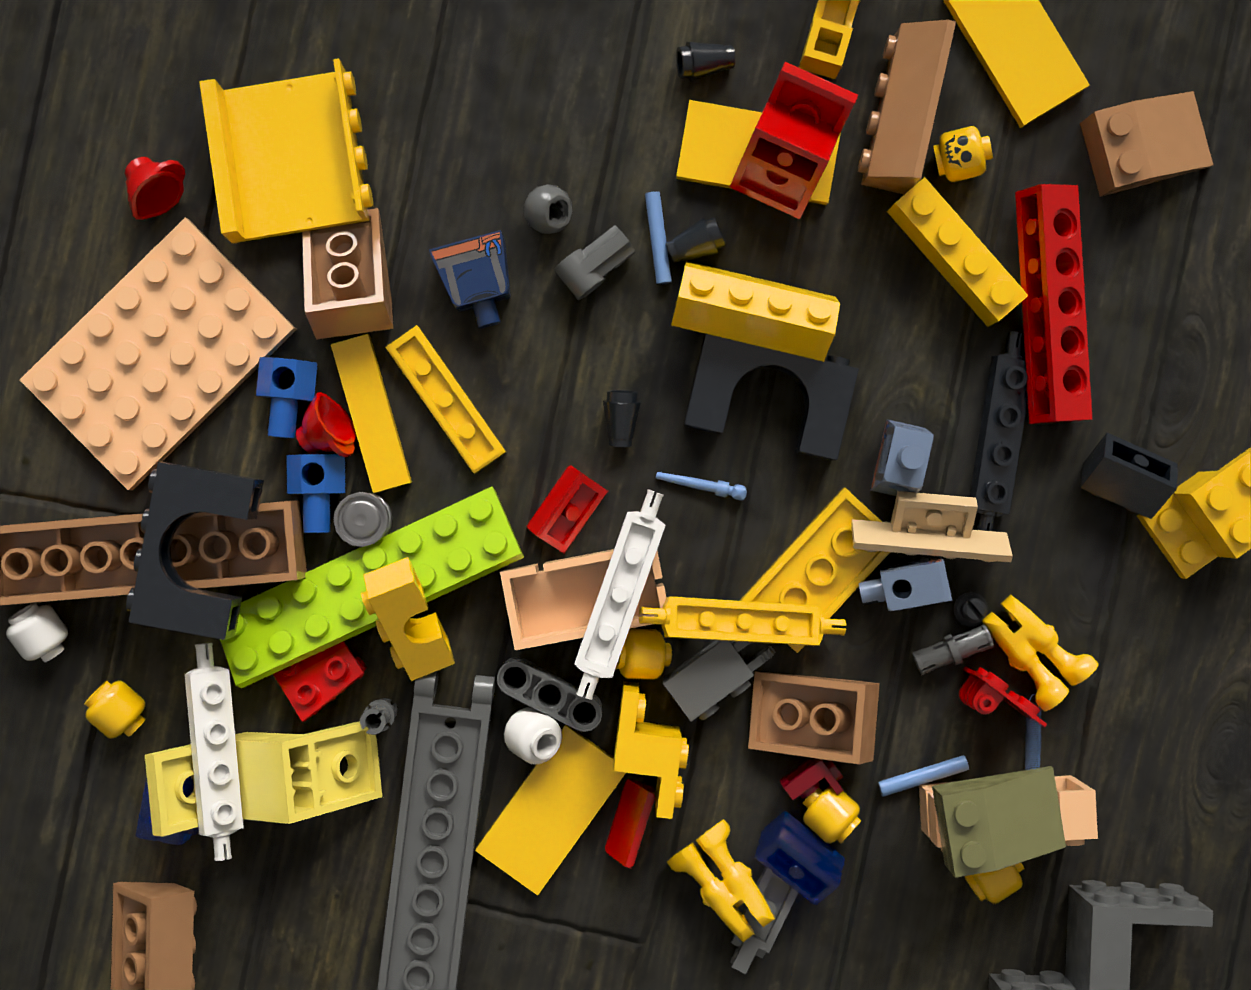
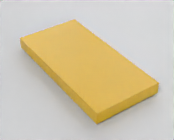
[943,0,1090,128]
[676,100,840,205]
[740,488,890,653]
[475,724,626,895]

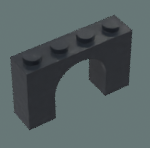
[683,334,859,461]
[126,462,264,640]

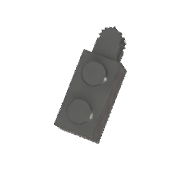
[662,640,776,721]

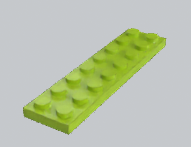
[220,487,524,688]

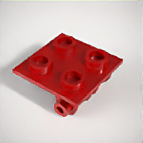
[273,641,367,722]
[959,666,1047,727]

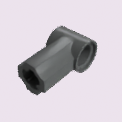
[554,225,635,301]

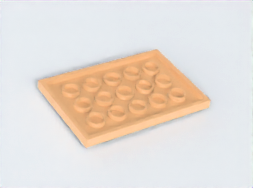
[20,217,297,490]

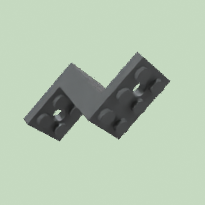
[988,880,1213,990]

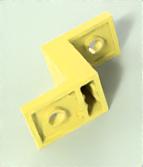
[145,721,382,837]

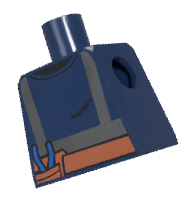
[429,230,511,329]

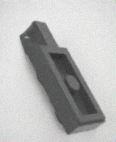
[730,863,803,974]

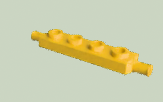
[639,597,846,646]

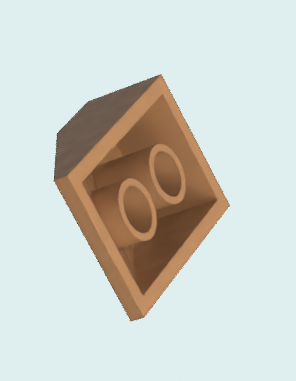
[1080,91,1213,197]
[302,208,393,339]
[748,671,880,764]

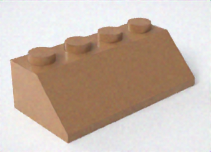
[858,20,956,194]
[111,882,197,990]

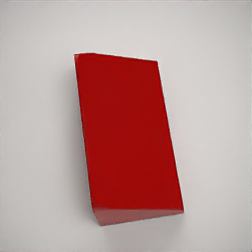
[527,465,608,554]
[605,779,655,868]

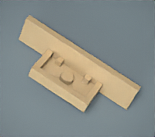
[851,491,1013,562]

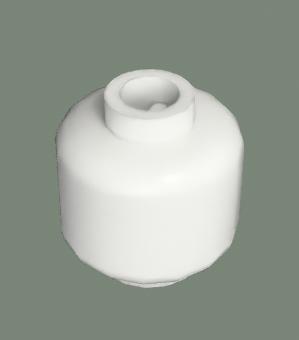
[6,602,68,662]
[504,707,562,764]

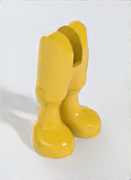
[982,595,1099,712]
[667,819,775,942]

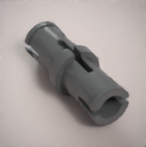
[912,624,994,676]
[360,698,398,735]

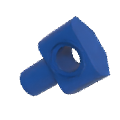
[256,357,317,439]
[287,454,345,533]

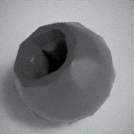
[524,184,572,234]

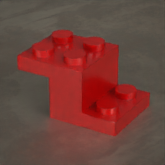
[729,62,858,219]

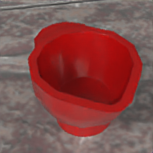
[125,157,186,220]
[296,392,356,457]

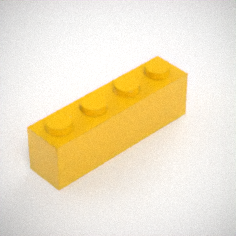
[887,177,1028,327]

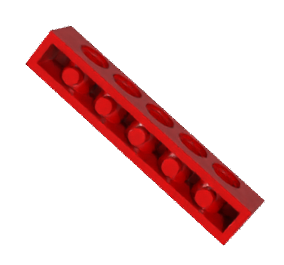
[1015,184,1092,424]

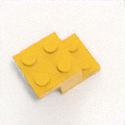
[1137,448,1251,579]
[613,681,689,819]

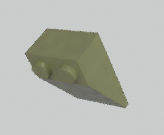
[932,766,1066,878]

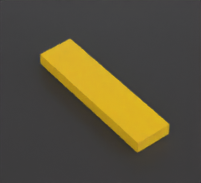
[385,325,506,474]
[331,334,412,493]

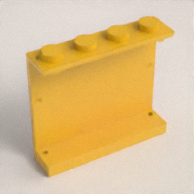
[199,58,373,243]

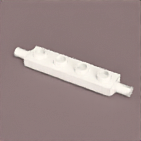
[574,489,666,700]
[185,643,243,861]

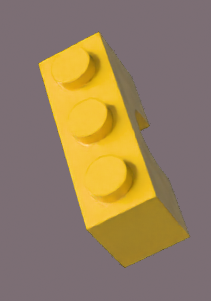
[799,0,860,79]
[361,557,455,681]

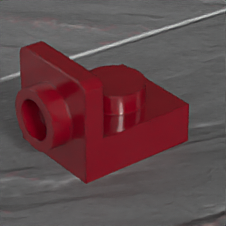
[779,757,844,800]

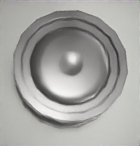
[334,492,393,547]

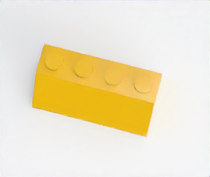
[671,261,840,362]

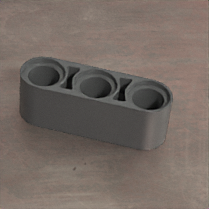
[497,657,603,732]

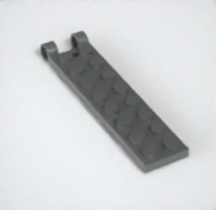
[378,671,496,990]

